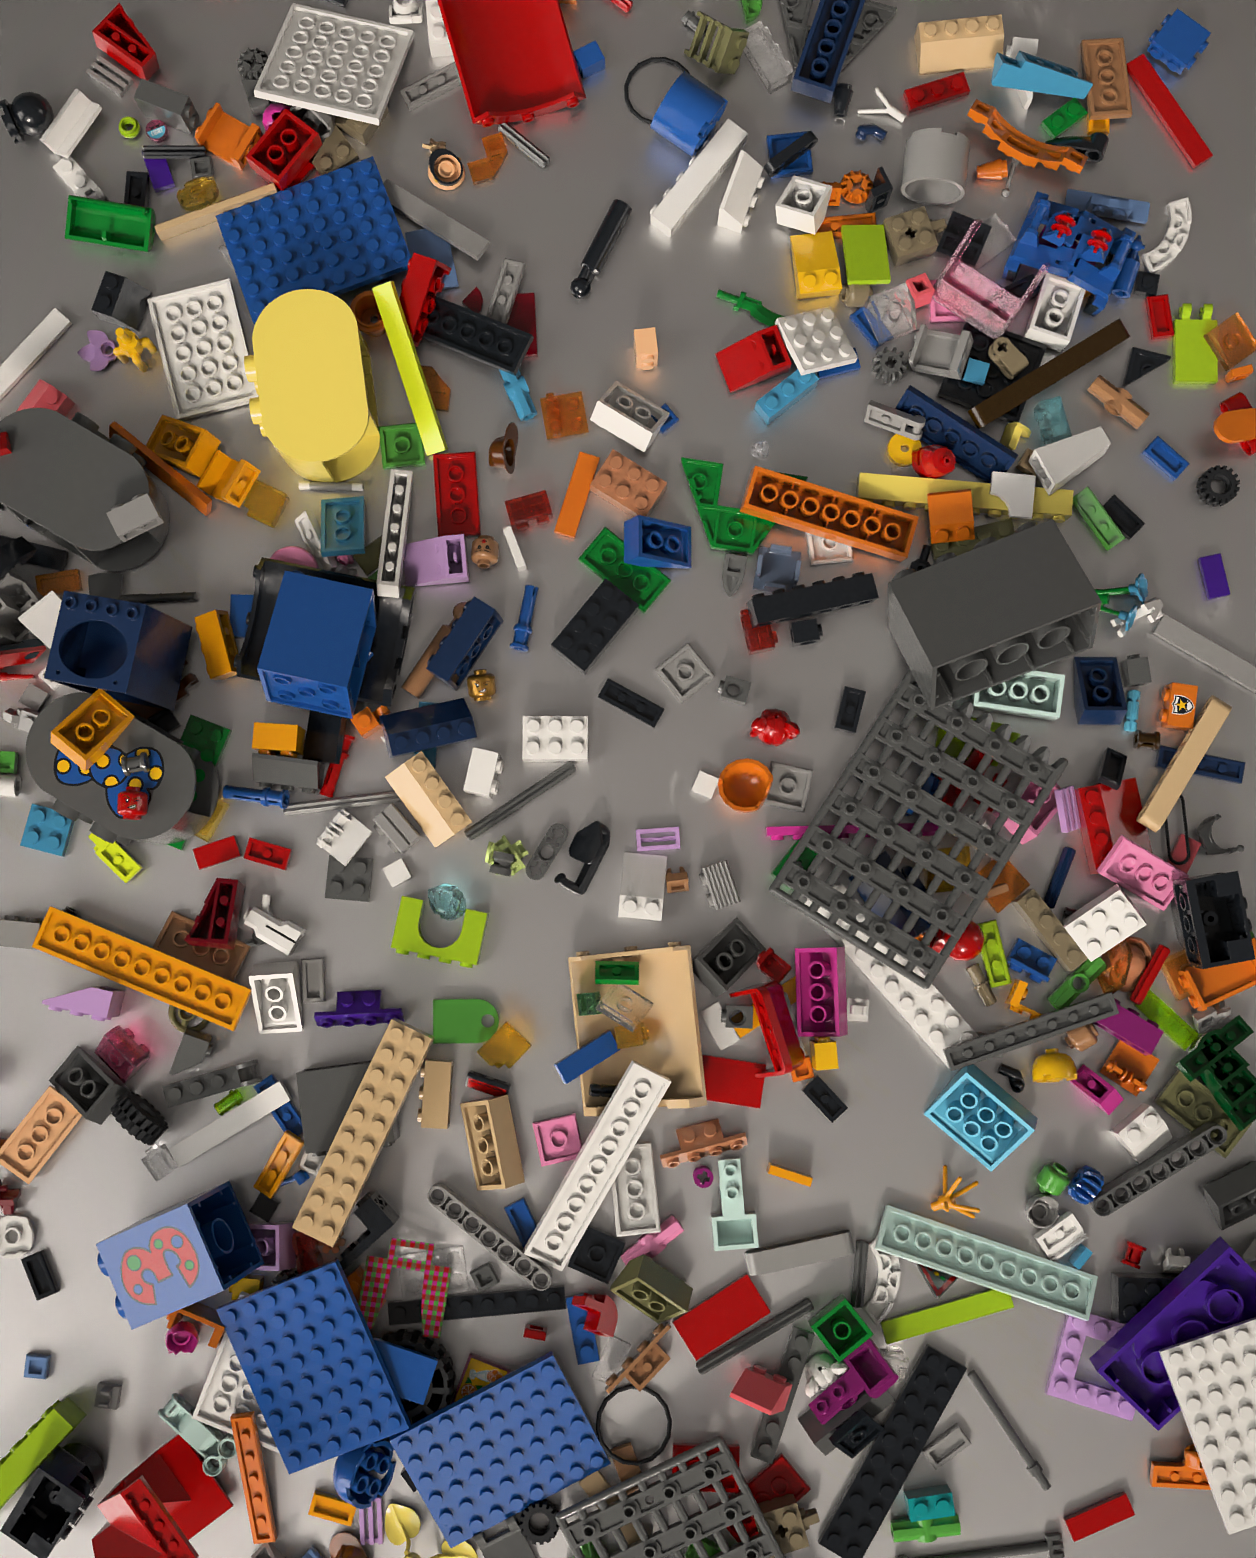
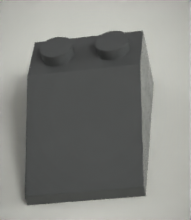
[692,918,766,997]
[49,1046,130,1125]

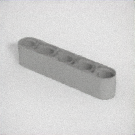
[744,1230,855,1276]

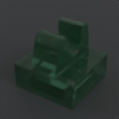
[577,992,602,1016]

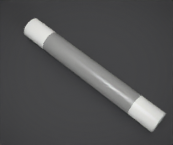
[299,481,364,491]

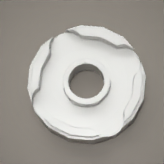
[0,1213,37,1259]

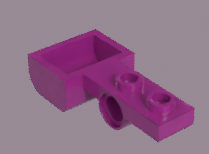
[808,1338,899,1425]

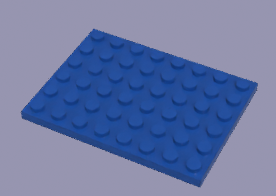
[216,156,411,325]
[216,1259,411,1474]
[389,1351,611,1548]

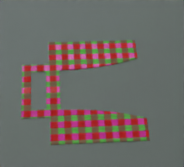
[358,1238,452,1339]

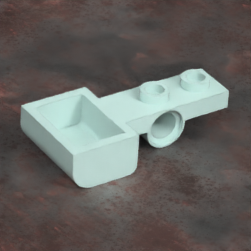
[711,1157,759,1251]

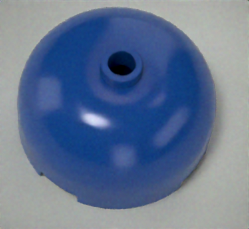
[333,1439,396,1509]

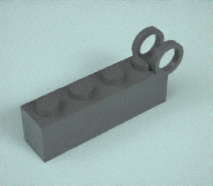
[162,1059,263,1108]

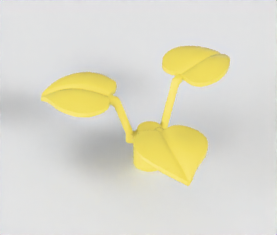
[385,1503,478,1558]

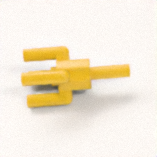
[113,327,157,372]

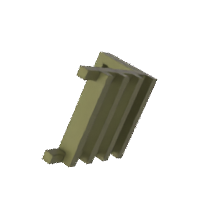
[684,11,750,74]

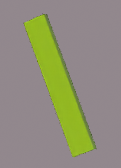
[880,1289,1014,1344]

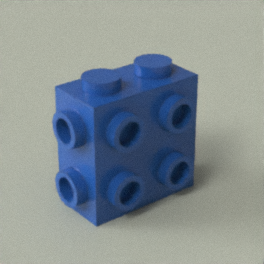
[1146,8,1211,75]

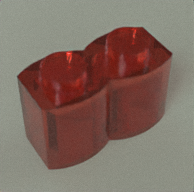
[292,1230,323,1274]

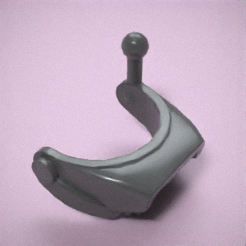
[1196,814,1244,855]

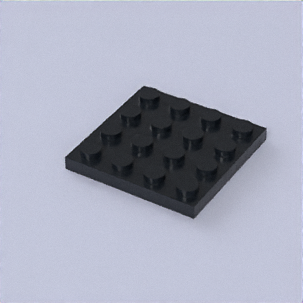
[937,316,1047,423]

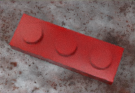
[903,72,970,113]

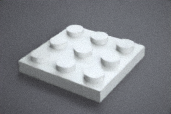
[774,306,858,376]

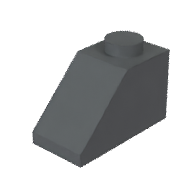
[169,1027,214,1075]

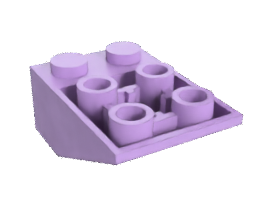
[404,534,470,587]
[42,986,125,1021]

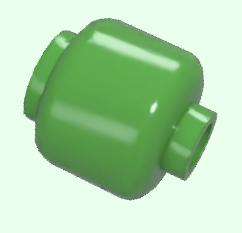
[1036,1162,1070,1196]

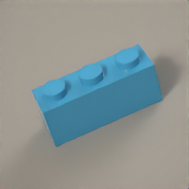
[754,369,819,425]

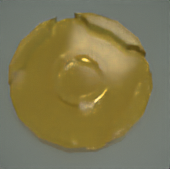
[177,177,219,211]

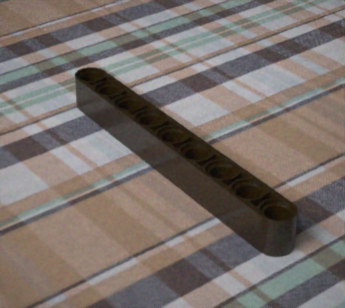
[967,318,1131,429]

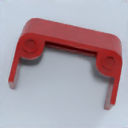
[729,980,805,1078]

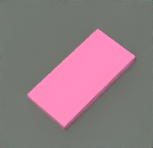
[1096,835,1189,911]

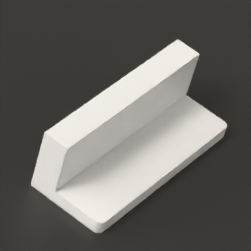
[40,89,103,158]

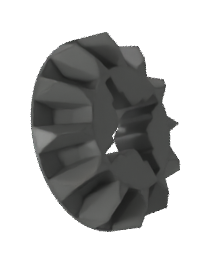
[237,48,268,80]

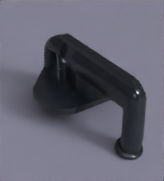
[554,821,610,895]

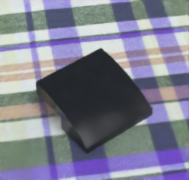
[936,211,992,267]

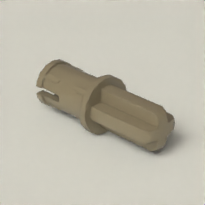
[966,963,997,1007]

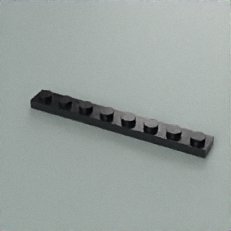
[388,1285,566,1326]

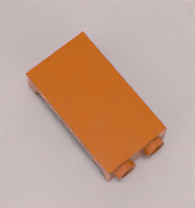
[1178,938,1256,1011]

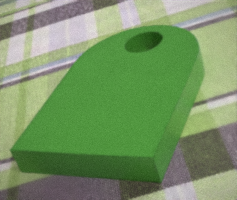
[433,999,499,1044]

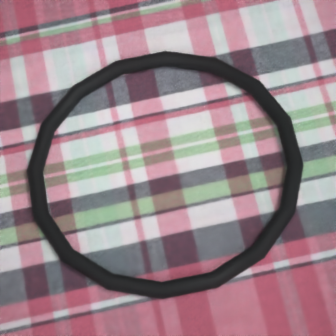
[624,57,690,124]
[596,1384,672,1466]

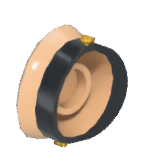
[428,149,465,190]

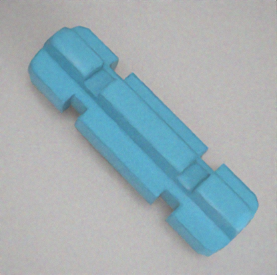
[1124,690,1141,732]

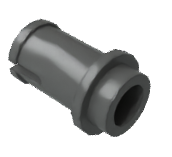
[681,10,708,35]

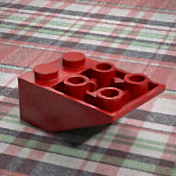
[715,325,792,393]

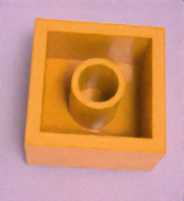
[252,722,306,758]

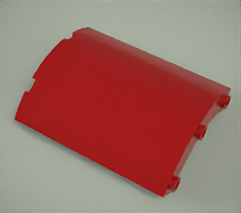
[437,0,586,127]

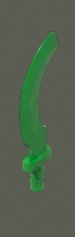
[716,289,812,327]

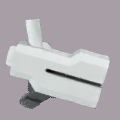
[243,895,307,955]

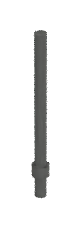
[967,1370,1051,1491]

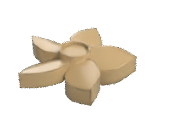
[422,138,446,154]

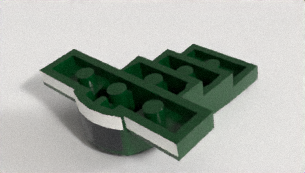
[1175,1015,1256,1131]

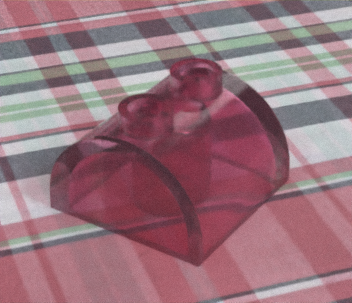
[94,1025,150,1084]

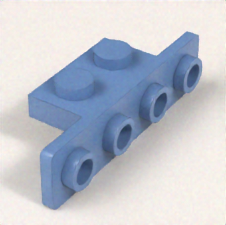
[1064,189,1150,224]

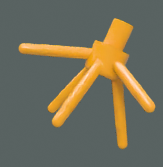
[931,1165,980,1218]

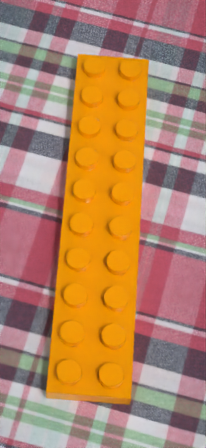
[32,906,251,1031]

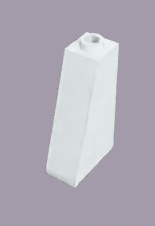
[1028,426,1111,495]

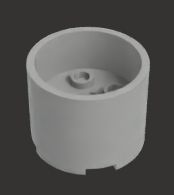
[901,128,970,205]

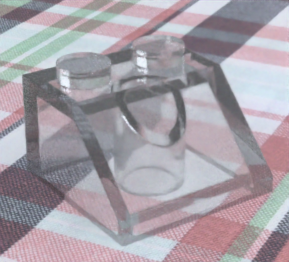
[862,283,917,345]

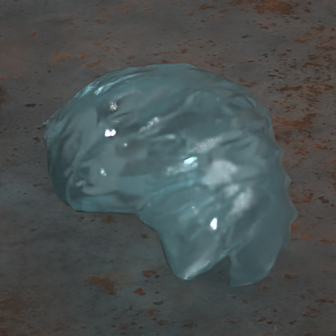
[428,884,466,921]

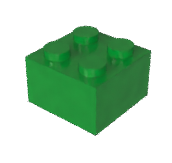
[808,1293,874,1363]

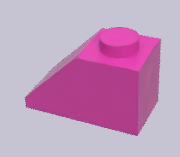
[1070,1064,1124,1115]

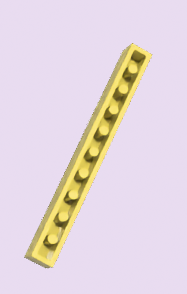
[856,472,1074,523]

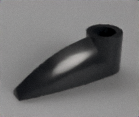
[1045,132,1109,162]

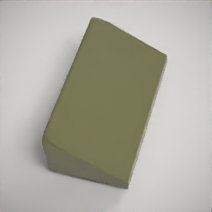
[353,535,382,576]

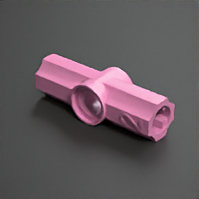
[620,1214,684,1265]

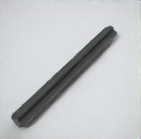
[464,761,576,840]
[696,1298,814,1375]

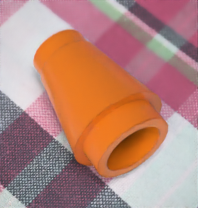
[976,158,1008,180]

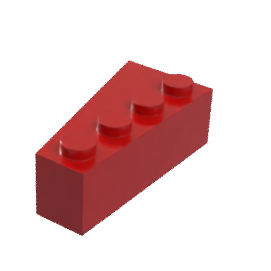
[399,252,452,347]

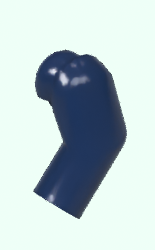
[855,123,888,141]

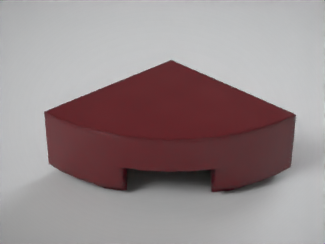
[462,287,483,314]

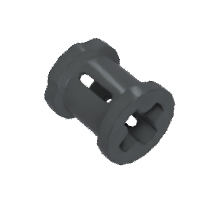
[121,752,150,776]

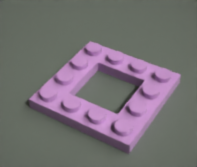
[1045,1313,1135,1421]

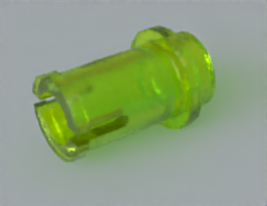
[214,1089,244,1116]

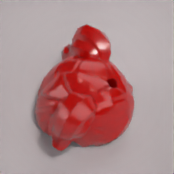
[750,709,800,746]

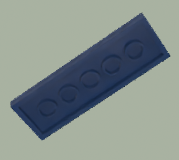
[895,385,1018,483]

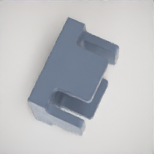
[753,544,801,592]

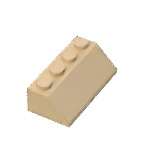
[914,14,1004,75]
[385,751,472,848]
[460,1094,525,1191]

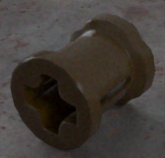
[1133,730,1160,751]

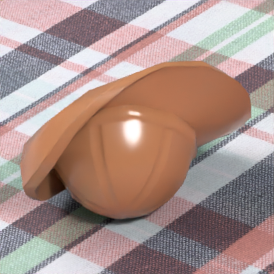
[1101,937,1153,992]

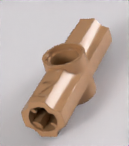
[1087,375,1150,429]

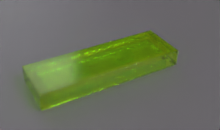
[1134,990,1199,1051]

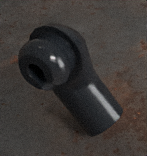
[997,1063,1025,1093]

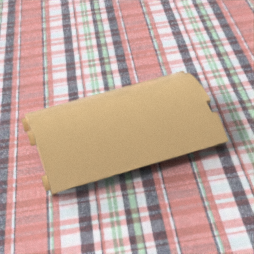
[568,941,707,1117]

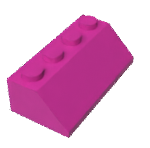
[795,947,848,1037]

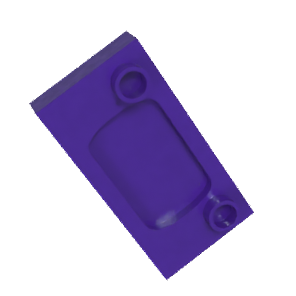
[1089,1236,1256,1431]

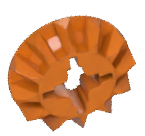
[840,170,873,204]

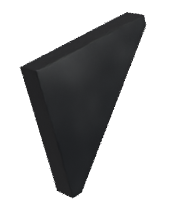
[1122,347,1171,387]

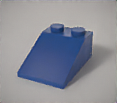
[624,515,691,569]

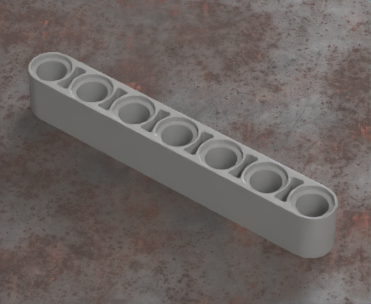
[427,1183,552,1291]

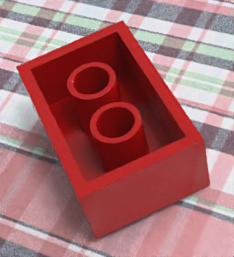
[245,108,323,191]

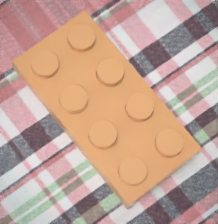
[0,1085,82,1184]

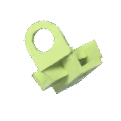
[485,835,529,876]

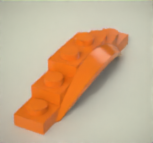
[967,99,1088,174]

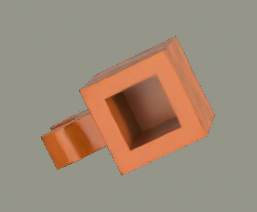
[350,705,391,739]

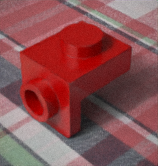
[756,947,792,983]

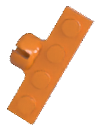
[1149,1444,1211,1490]

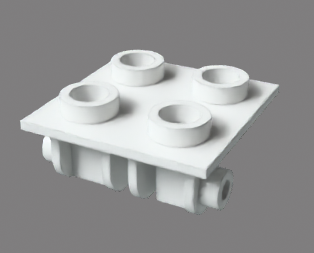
[316,808,372,866]

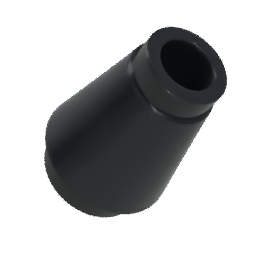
[833,83,853,117]

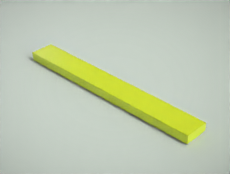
[372,281,448,456]

